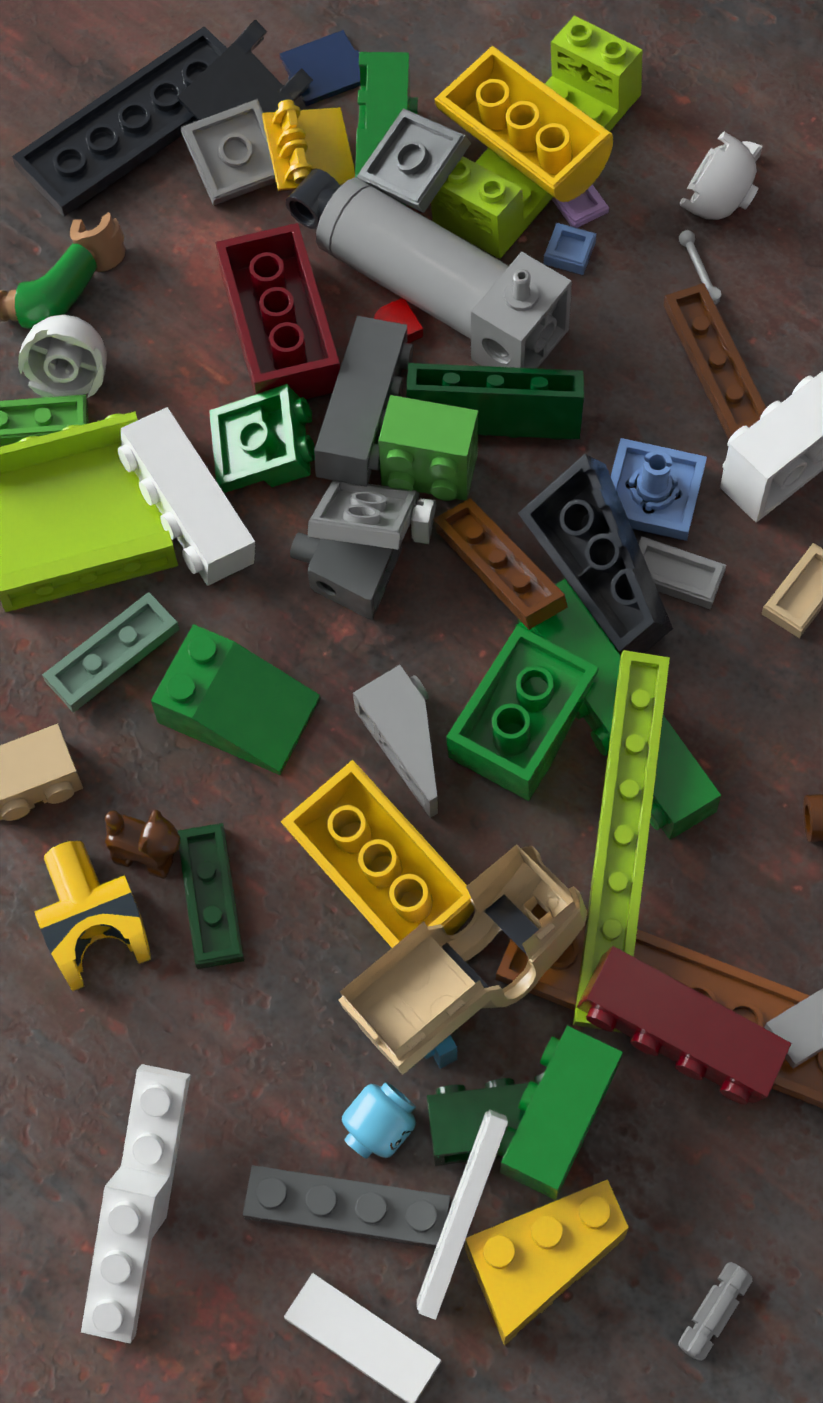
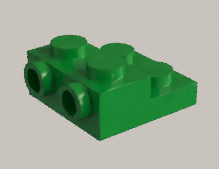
[209,384,315,493]

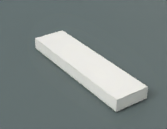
[417,1109,508,1320]

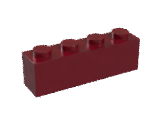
[576,946,792,1105]

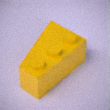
[465,1179,629,1346]

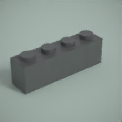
[314,316,414,487]

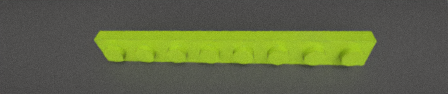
[573,650,670,1033]

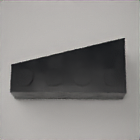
[518,454,673,653]

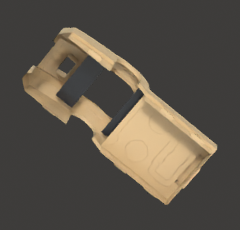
[338,845,587,1075]

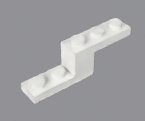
[81,1064,191,1344]

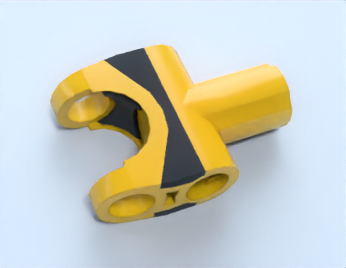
[35,841,151,992]

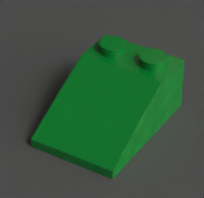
[151,624,321,775]
[446,625,599,801]

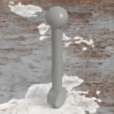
[679,230,721,305]

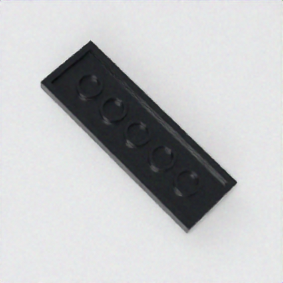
[12,26,227,217]

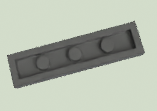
[243,1165,450,1249]

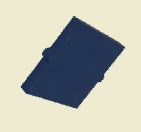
[279,30,361,106]

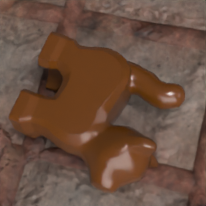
[105,810,181,879]

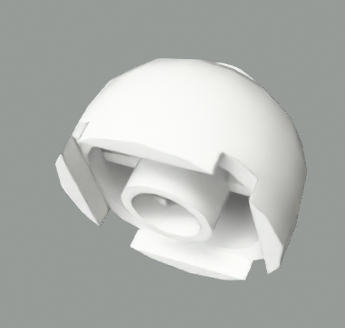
[680,131,759,220]
[18,315,107,398]

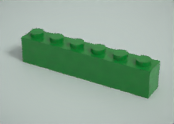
[516,579,721,840]

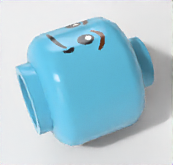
[342,1082,416,1159]

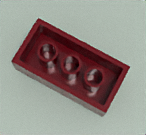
[215,223,340,399]

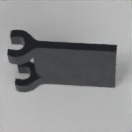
[177,20,313,121]

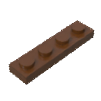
[663,283,766,439]
[433,498,568,630]

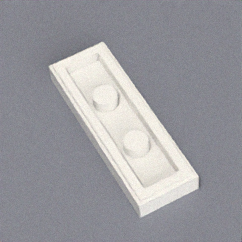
[284,1273,442,1403]

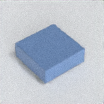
[544,223,597,275]

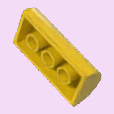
[434,46,613,202]
[280,760,474,948]

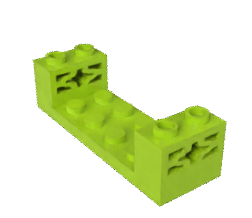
[431,15,643,259]

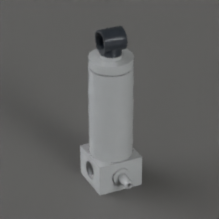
[286,169,572,368]

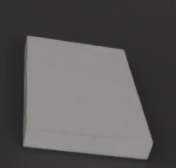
[307,480,419,550]

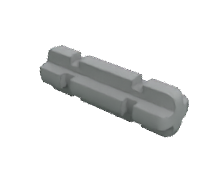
[678,1262,752,1361]

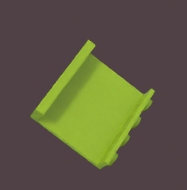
[0,412,178,612]

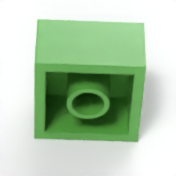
[378,395,478,501]

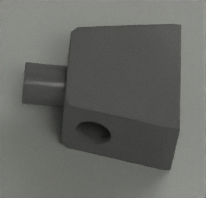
[290,532,402,620]

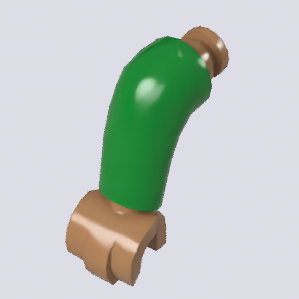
[0,212,126,329]

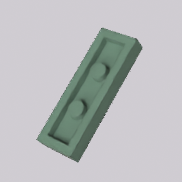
[42,592,179,713]

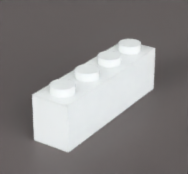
[118,407,255,586]

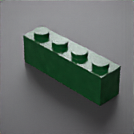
[406,363,584,440]

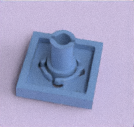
[611,438,707,541]

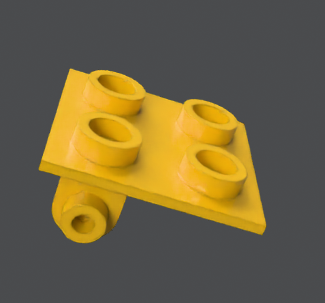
[262,100,355,191]

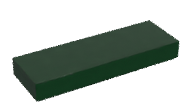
[178,823,244,969]

